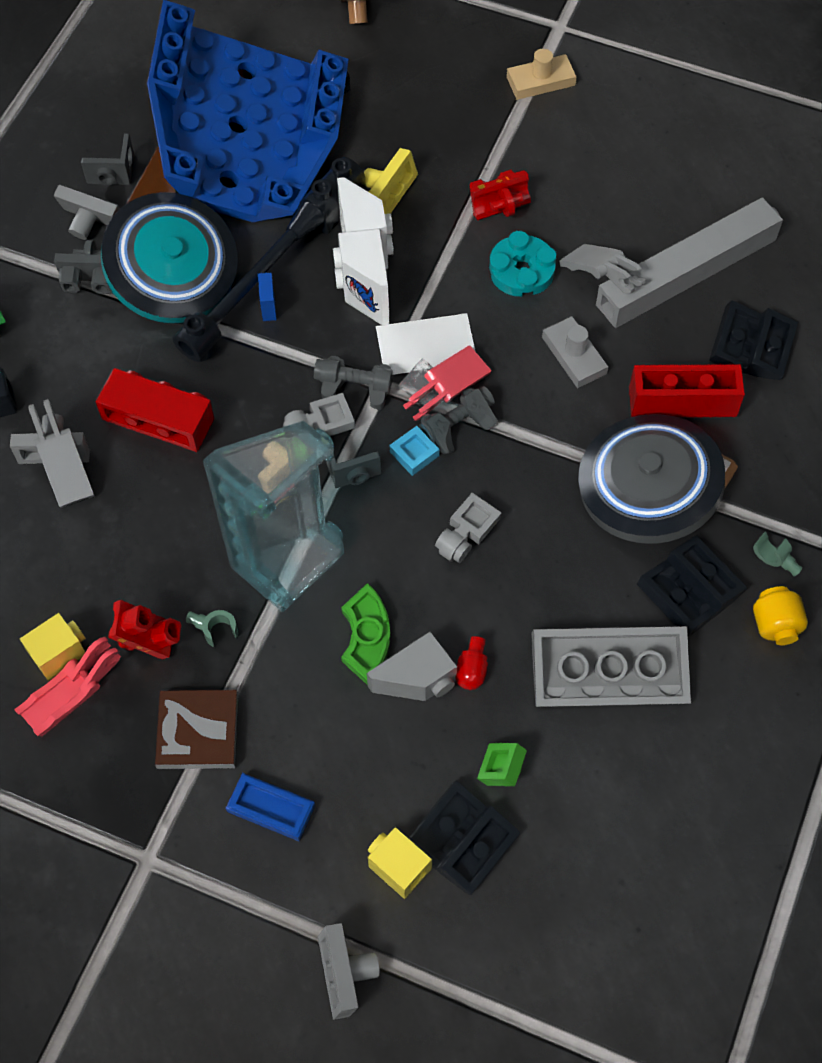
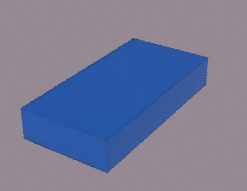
[226,773,315,841]

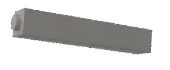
[596,197,783,329]

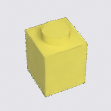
[20,613,86,681]
[368,827,432,899]

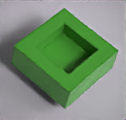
[477,743,527,786]

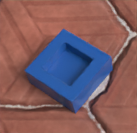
[258,273,276,321]

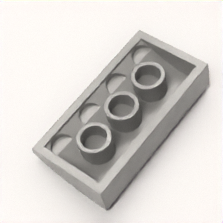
[531,626,691,707]

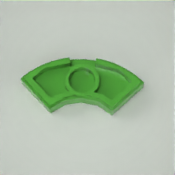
[341,583,390,685]

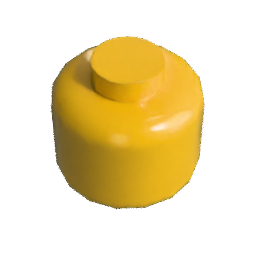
[753,586,808,645]

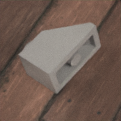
[367,632,457,701]

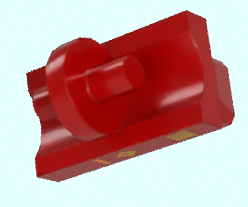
[470,170,531,220]
[108,600,181,660]

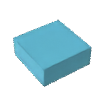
[389,426,440,476]

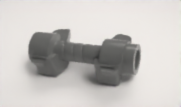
[314,356,393,411]
[419,386,497,454]

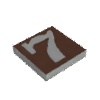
[155,690,238,769]

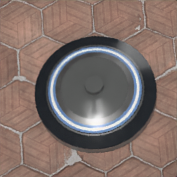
[578,414,725,544]

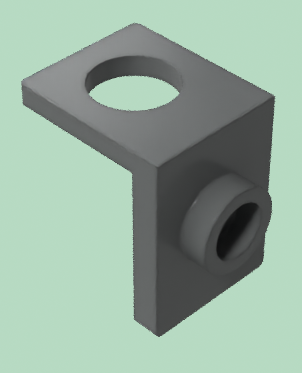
[81,134,134,185]
[320,435,381,488]

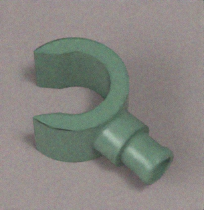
[753,531,802,576]
[186,610,238,647]

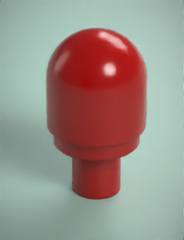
[455,636,488,690]

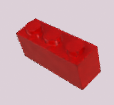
[629,364,745,417]
[95,368,215,452]

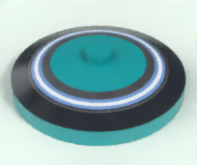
[101,192,238,323]

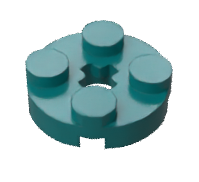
[489,231,556,297]

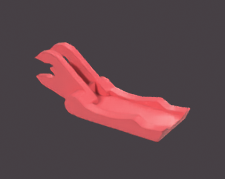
[403,345,492,421]
[14,637,121,737]

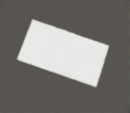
[376,313,476,375]

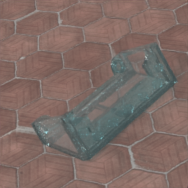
[203,421,344,613]

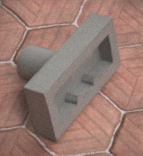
[54,185,120,240]
[542,316,608,388]
[10,414,90,464]
[318,923,379,1020]

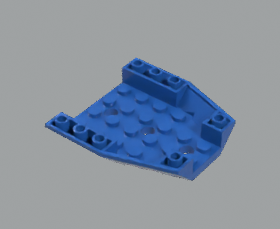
[147,0,349,222]

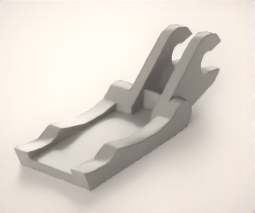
[559,244,646,294]
[28,399,95,508]

